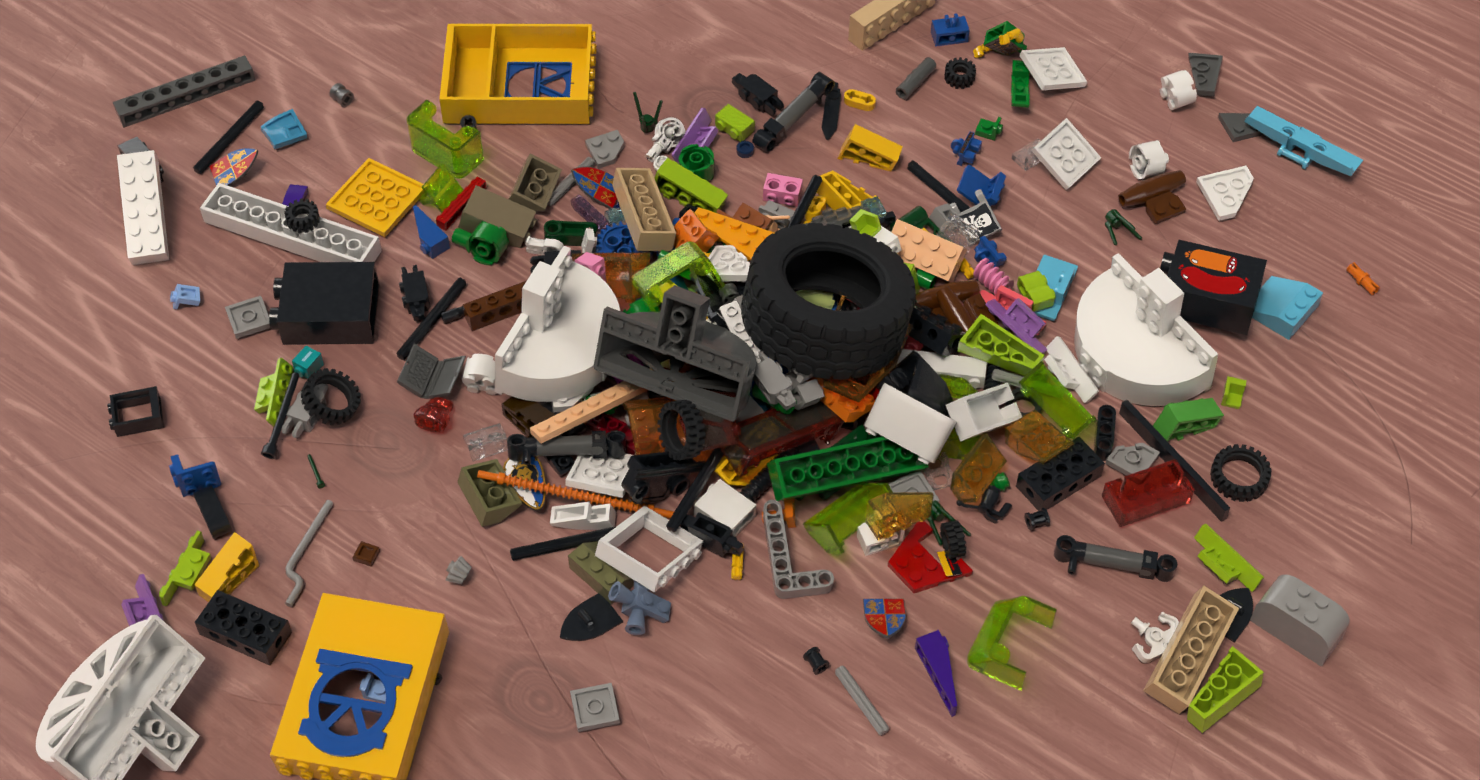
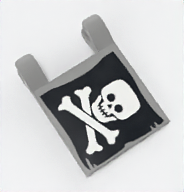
[950,189,1002,246]

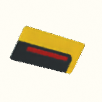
[937,551,962,576]

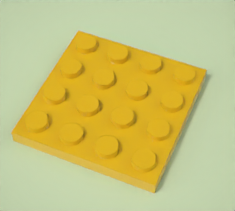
[326,158,427,237]

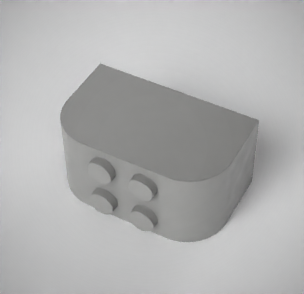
[1250,575,1350,667]

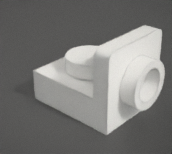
[581,228,598,256]

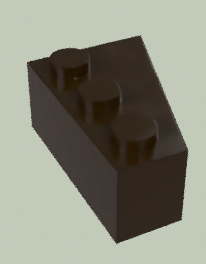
[502,396,555,437]

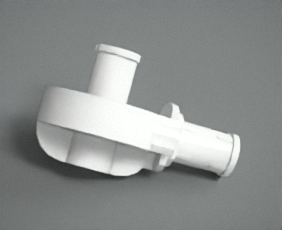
[645,117,685,163]

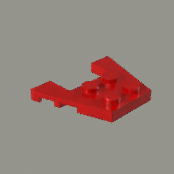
[888,517,973,593]

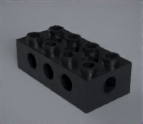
[906,300,966,356]
[1016,436,1105,511]
[194,590,292,666]

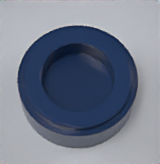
[736,141,754,158]

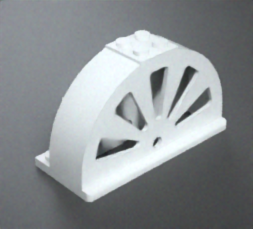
[495,246,620,402]
[1074,253,1218,406]
[36,615,205,780]

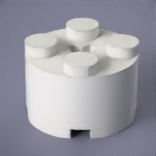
[1160,70,1197,110]
[1129,140,1169,179]
[462,354,497,395]

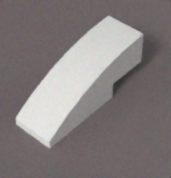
[550,502,616,530]

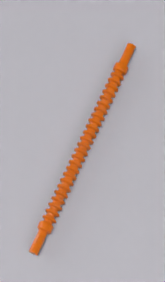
[477,470,674,519]

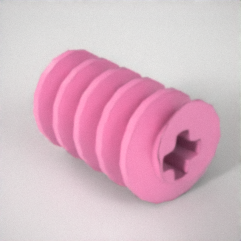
[973,258,1014,296]

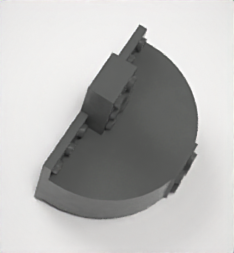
[593,285,757,421]

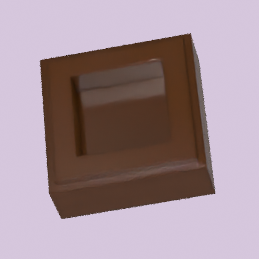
[352,541,380,567]

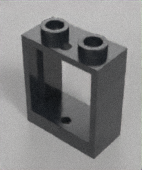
[107,386,164,437]

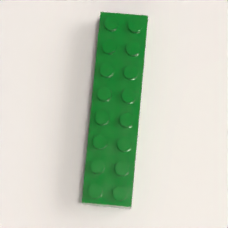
[767,436,929,502]

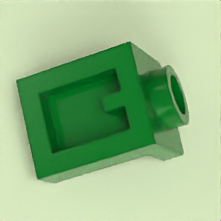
[975,117,1003,141]

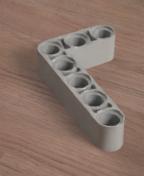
[763,500,834,599]

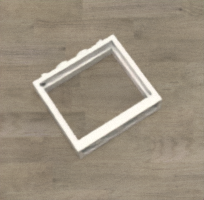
[595,505,703,592]

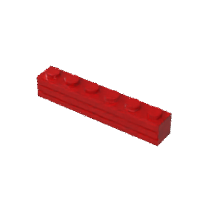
[436,176,487,231]

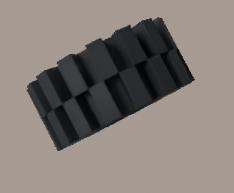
[944,57,976,89]
[284,198,320,233]
[940,520,967,559]

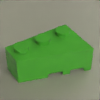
[1153,398,1224,441]

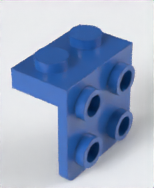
[957,165,1006,206]
[169,454,221,497]

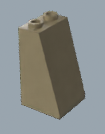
[458,185,537,248]

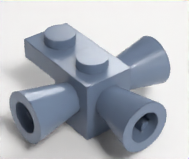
[608,580,671,635]

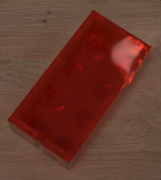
[1102,459,1194,527]

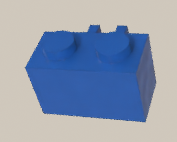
[931,13,970,47]

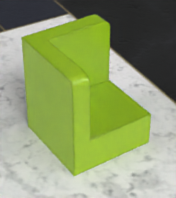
[849,209,881,237]
[1221,376,1247,409]

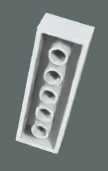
[117,150,169,265]

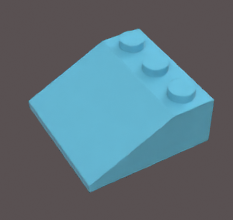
[1252,276,1323,340]

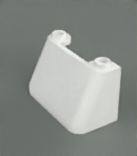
[864,383,957,465]

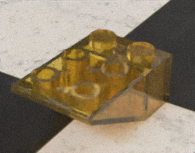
[1005,409,1074,463]
[866,492,934,541]

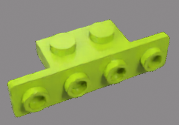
[254,358,293,427]
[1194,524,1264,592]
[159,530,211,607]

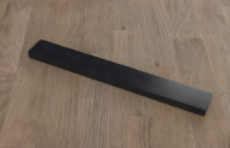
[1119,400,1230,522]

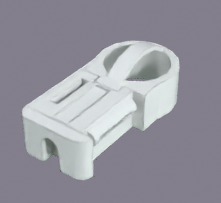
[525,236,564,255]

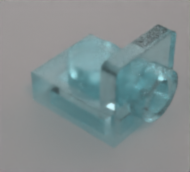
[861,196,887,219]

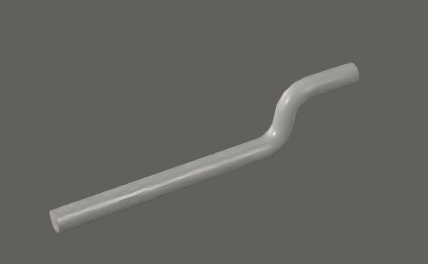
[285,500,333,607]

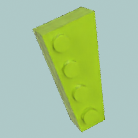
[654,157,728,213]
[957,314,1045,379]
[1187,646,1264,733]

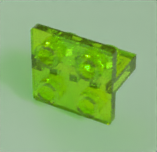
[419,164,463,213]

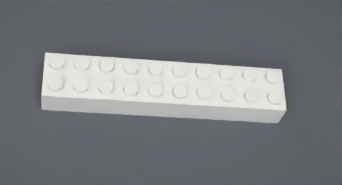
[200,183,382,262]

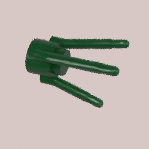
[633,92,663,133]
[1105,209,1142,245]
[925,500,971,546]

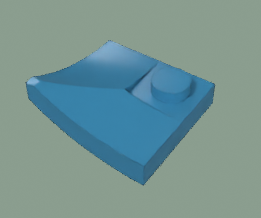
[260,109,307,150]

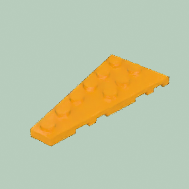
[694,207,775,261]

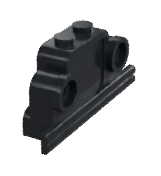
[621,452,705,504]

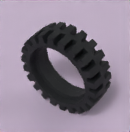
[301,368,361,425]
[657,400,705,460]
[1210,444,1272,502]

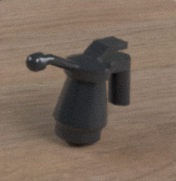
[956,485,1012,523]

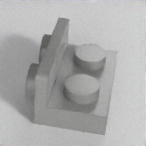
[759,200,795,229]

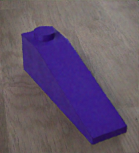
[915,630,957,717]

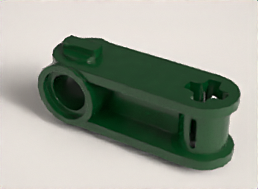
[544,220,598,246]

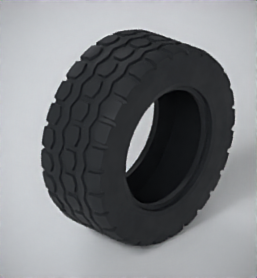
[741,223,916,380]

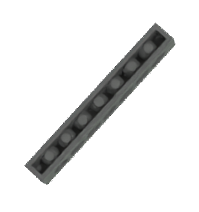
[113,55,255,128]

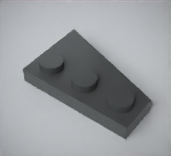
[1188,53,1223,96]
[1218,113,1264,142]

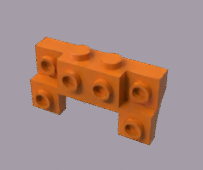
[806,377,875,422]

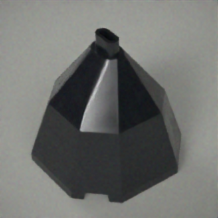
[892,350,955,429]

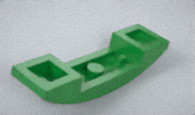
[1011,60,1030,107]

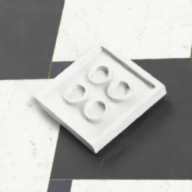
[1019,47,1087,90]
[1031,118,1101,190]
[565,452,633,498]

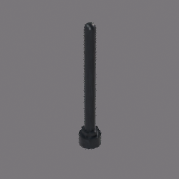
[261,372,299,459]

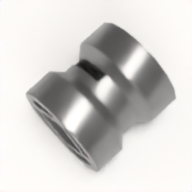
[329,83,354,107]

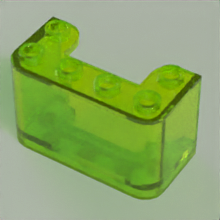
[406,100,484,179]

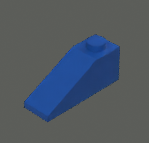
[413,205,450,259]

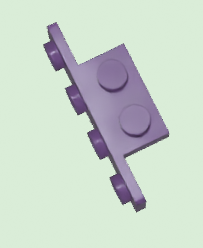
[671,108,718,164]
[985,298,1047,354]
[121,574,163,626]

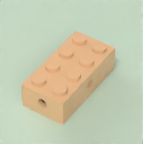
[891,219,967,283]

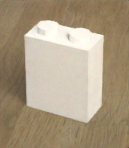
[694,479,756,537]

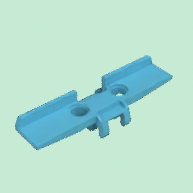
[1245,106,1363,176]

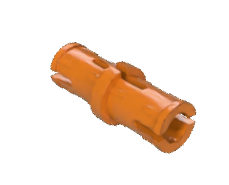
[1346,262,1380,296]

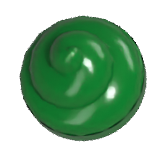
[989,472,1010,491]

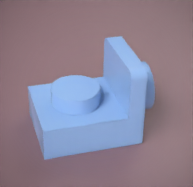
[170,284,200,310]
[360,672,386,703]

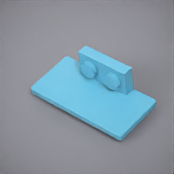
[1034,255,1078,321]

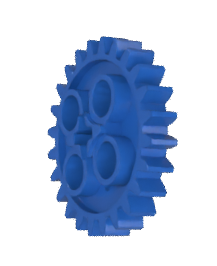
[595,221,654,272]

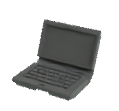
[397,344,466,399]

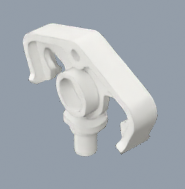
[1131,612,1179,663]

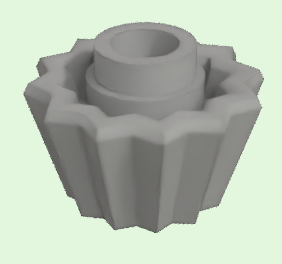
[446,556,472,584]

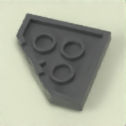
[805,206,870,227]

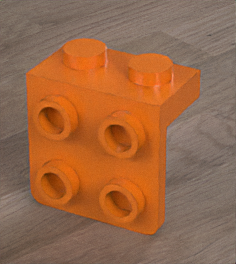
[674,209,720,258]

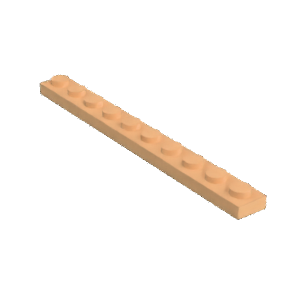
[530,359,696,444]

